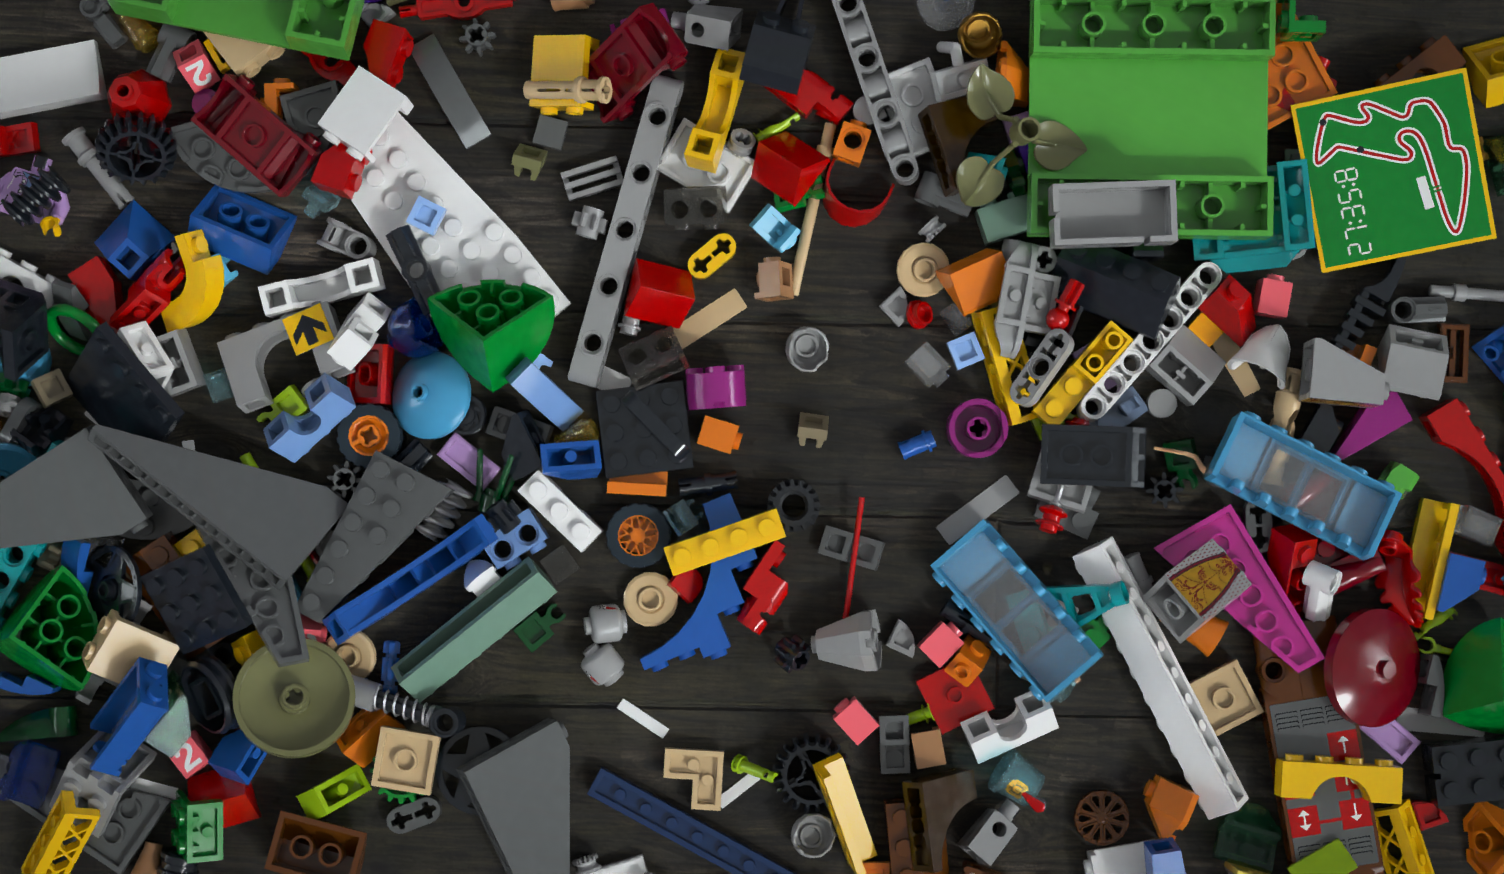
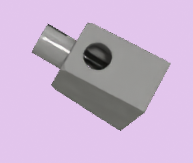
[671,4,743,51]
[956,799,1020,866]

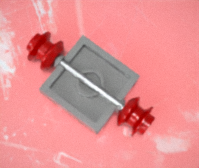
[1027,417,1093,534]

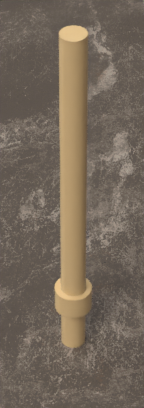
[792,122,836,296]

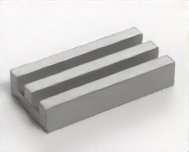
[560,155,624,202]

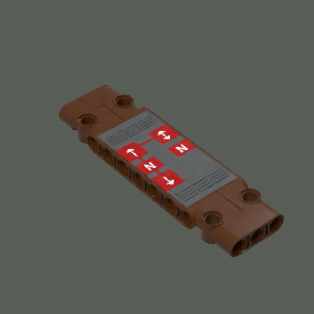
[1252,615,1384,874]

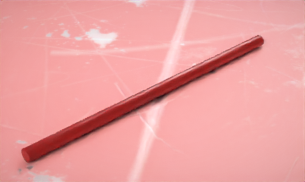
[843,497,865,619]

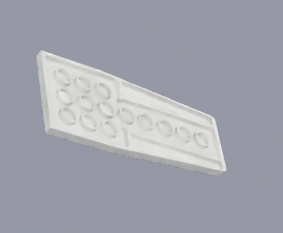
[351,112,571,317]

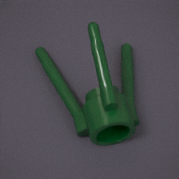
[474,448,515,514]

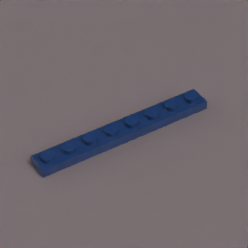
[587,767,797,874]

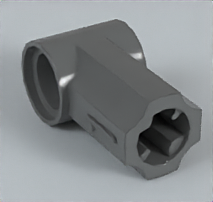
[146,24,197,84]
[914,171,972,217]
[1383,296,1448,325]

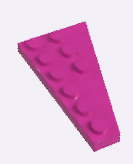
[1153,504,1325,673]

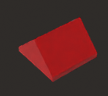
[751,131,831,207]
[623,258,695,329]
[347,344,395,405]
[187,770,261,829]

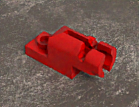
[763,70,854,126]
[109,248,186,330]
[737,540,788,635]

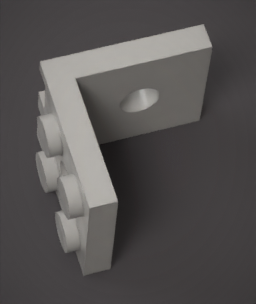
[49,731,157,838]

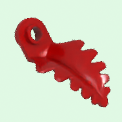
[1375,530,1424,628]

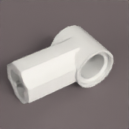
[1302,560,1342,622]

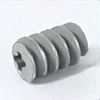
[415,478,473,543]

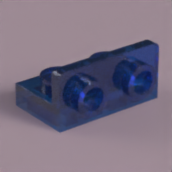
[0,740,62,809]

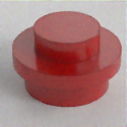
[906,300,933,329]

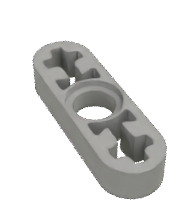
[1010,329,1074,407]

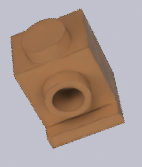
[754,257,794,302]

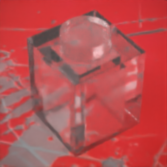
[904,341,951,388]
[1453,505,1503,547]

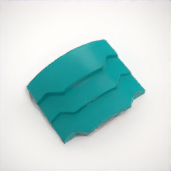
[1192,159,1316,273]

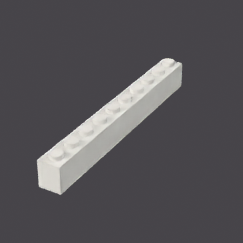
[1072,536,1249,820]

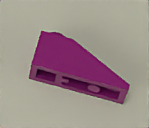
[1329,391,1413,460]

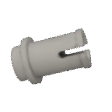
[618,298,641,337]

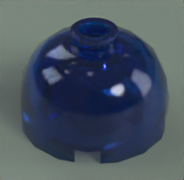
[387,297,443,358]

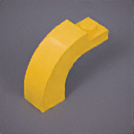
[161,229,224,333]

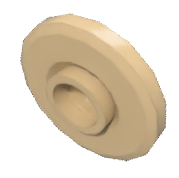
[896,242,949,297]
[624,572,678,626]
[325,632,376,678]

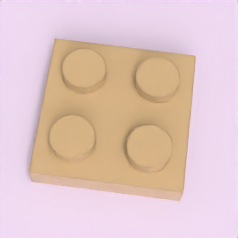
[1189,658,1264,736]
[371,725,441,796]

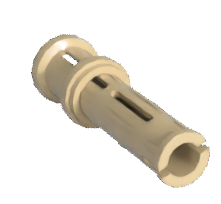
[523,76,613,104]

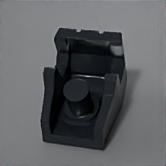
[10,406,74,457]

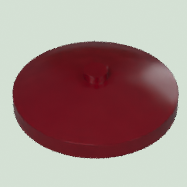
[1324,608,1420,727]

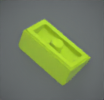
[1287,838,1358,874]

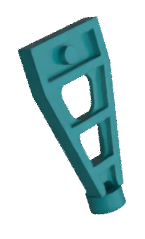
[1005,580,1129,652]

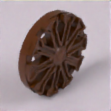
[1073,789,1129,846]

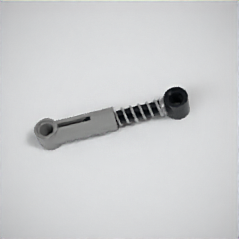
[352,674,466,738]

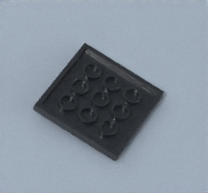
[66,322,185,443]

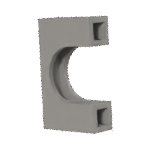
[217,301,356,414]

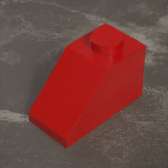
[1198,274,1256,347]

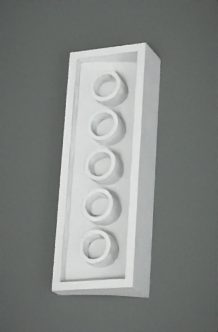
[0,39,107,119]

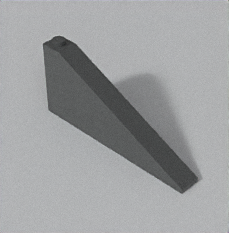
[88,424,348,590]
[0,425,153,549]
[456,718,570,874]

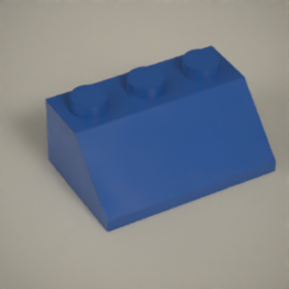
[188,185,297,275]

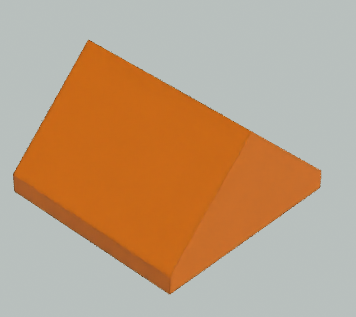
[935,248,1006,316]

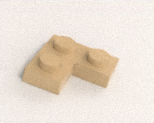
[663,747,724,811]

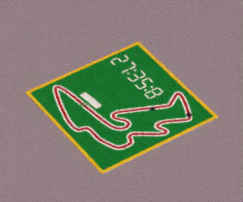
[1290,67,1497,273]

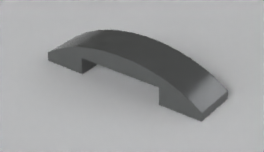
[411,33,492,149]

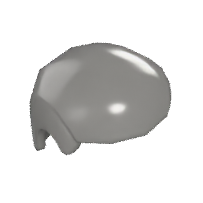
[785,326,829,372]
[791,813,836,858]

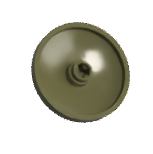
[232,638,356,758]

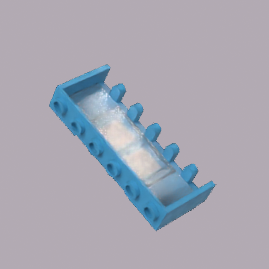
[1204,411,1402,561]
[930,519,1104,703]

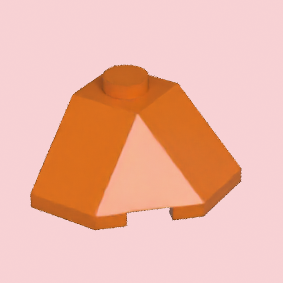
[995,41,1029,108]
[1143,774,1199,840]
[1463,802,1504,874]

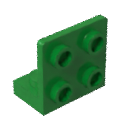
[1276,0,1326,42]
[171,790,223,864]

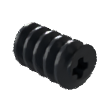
[1,165,71,227]

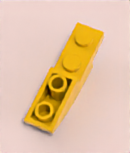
[1031,320,1134,425]

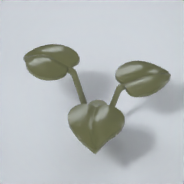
[956,64,1087,207]

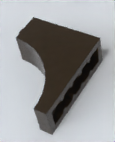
[918,96,998,197]
[902,768,977,873]

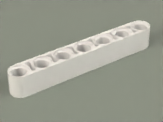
[1076,262,1222,423]

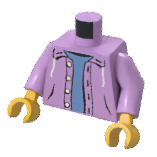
[0,155,70,237]

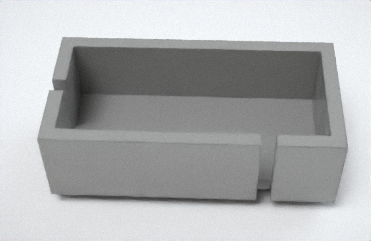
[1048,180,1178,249]

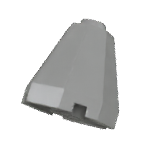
[811,609,882,672]

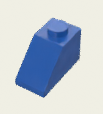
[539,440,602,480]
[1436,553,1487,612]
[208,729,267,785]

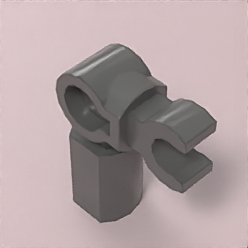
[79,0,128,49]

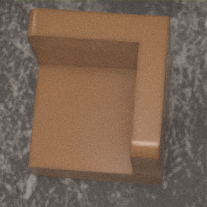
[911,726,946,769]

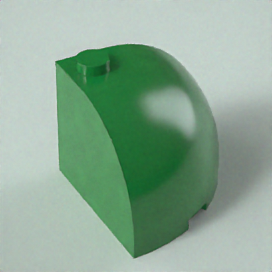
[427,279,555,393]
[0,565,98,691]
[1443,617,1504,734]

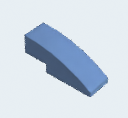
[505,357,584,432]

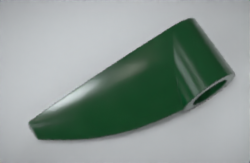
[0,706,78,742]

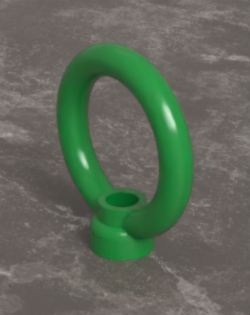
[47,304,100,356]

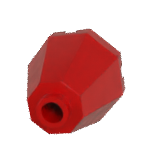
[107,69,172,122]

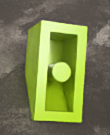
[296,764,372,819]

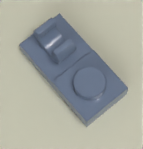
[1089,386,1149,427]

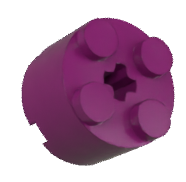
[685,365,747,410]
[946,399,1008,458]

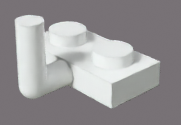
[930,41,989,102]

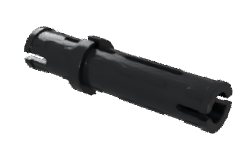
[939,599,1023,662]

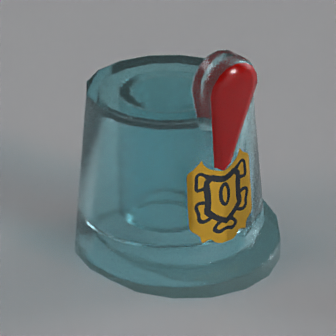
[988,749,1046,813]

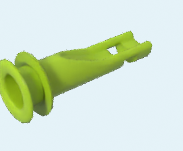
[753,112,801,142]
[1414,607,1458,641]
[905,703,935,725]
[731,754,778,783]

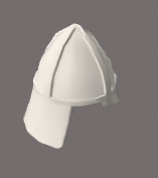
[1227,324,1291,390]

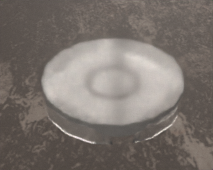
[916,0,975,31]

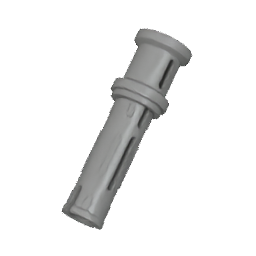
[61,127,135,210]

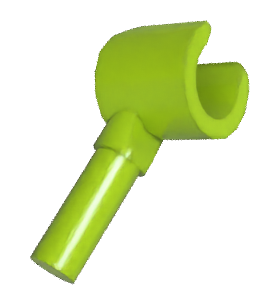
[1419,636,1453,656]

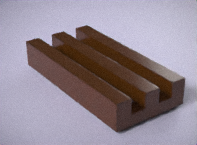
[1437,323,1470,383]

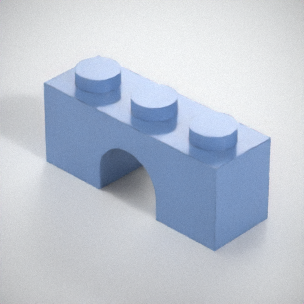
[263,372,356,463]

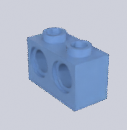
[485,508,550,571]

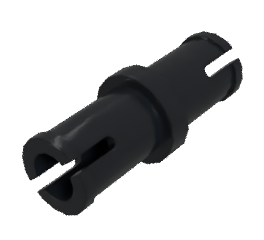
[678,470,738,497]

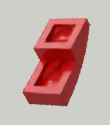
[0,122,41,158]

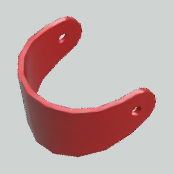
[822,157,895,227]

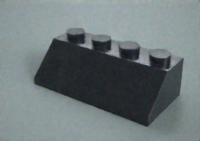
[1052,247,1180,340]

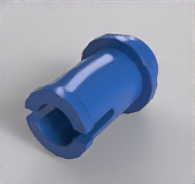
[898,430,937,460]

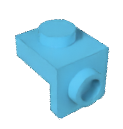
[749,203,801,253]

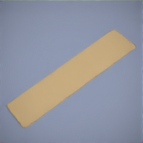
[662,289,747,354]
[1212,333,1260,397]

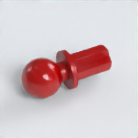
[1046,278,1085,330]

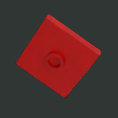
[915,666,995,735]

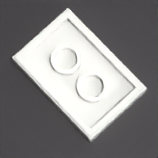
[886,57,944,158]
[657,118,754,213]

